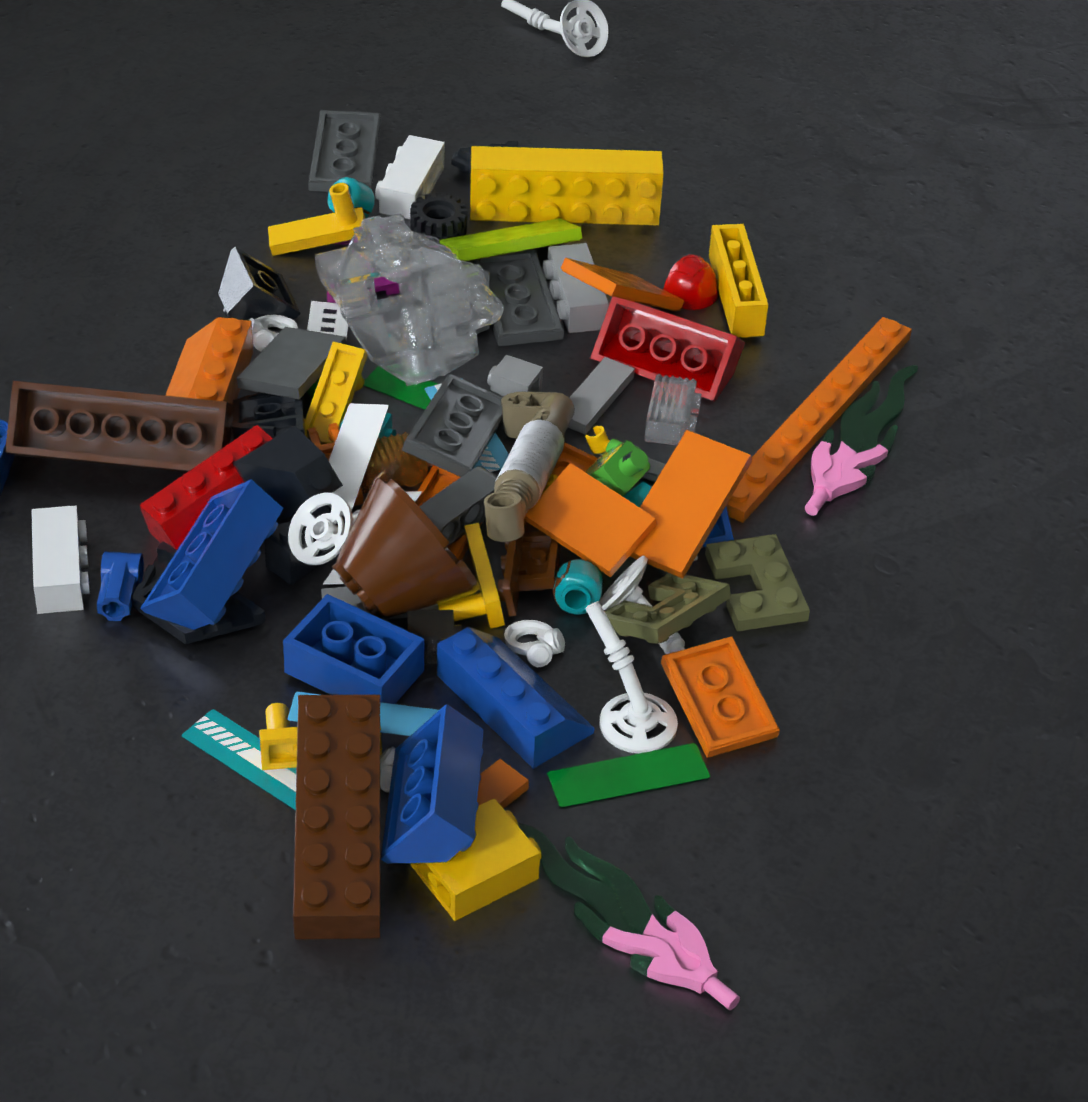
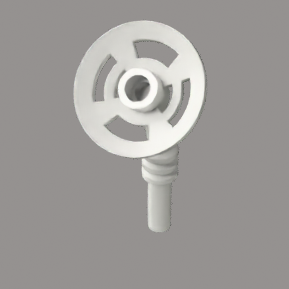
[502,0,608,57]
[288,493,360,565]
[599,555,685,654]
[585,601,678,754]

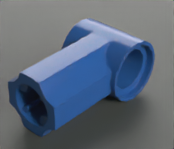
[97,551,144,621]

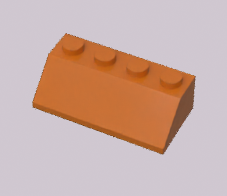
[165,317,253,404]

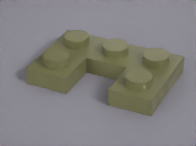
[705,534,810,632]
[605,573,731,644]

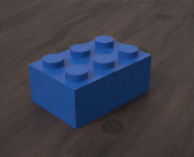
[283,594,424,704]

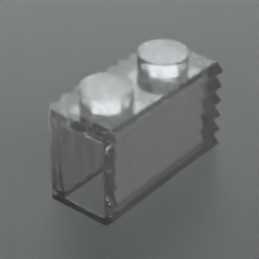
[644,374,702,446]

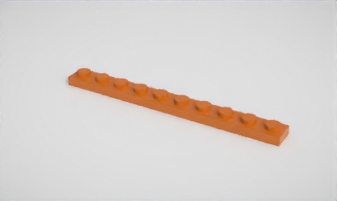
[726,317,912,523]

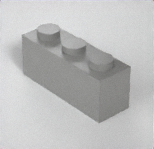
[543,243,609,333]

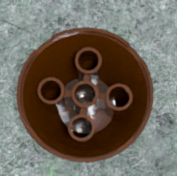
[332,472,480,619]

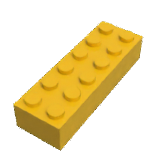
[470,146,664,225]

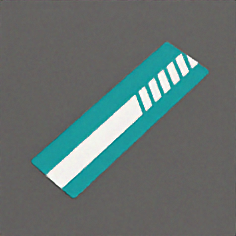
[182,709,297,810]

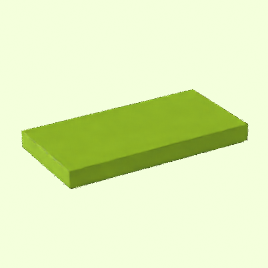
[439,218,582,262]

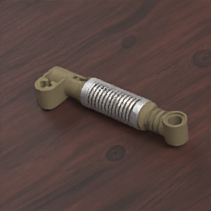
[484,392,575,542]

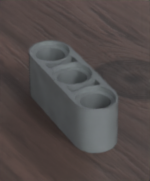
[420,466,497,547]

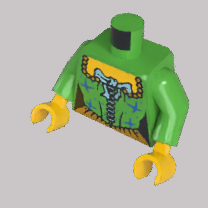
[542,426,650,496]

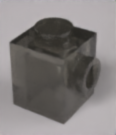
[407,610,462,665]

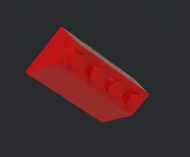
[590,297,745,401]
[140,425,273,550]

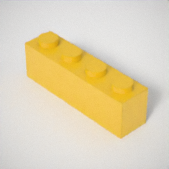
[709,224,768,338]

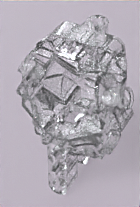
[315,214,504,386]

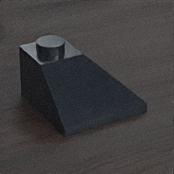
[218,247,301,321]
[233,426,343,523]

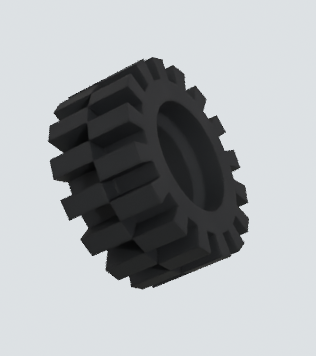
[410,193,468,248]

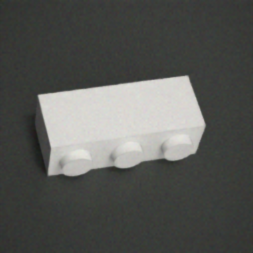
[375,135,445,219]
[32,505,90,614]

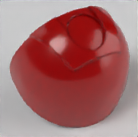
[663,254,718,310]

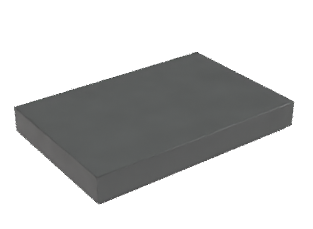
[237,327,347,399]

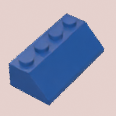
[140,479,284,630]
[437,627,595,769]
[380,704,484,864]

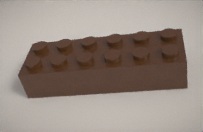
[5,381,234,472]
[293,694,380,939]

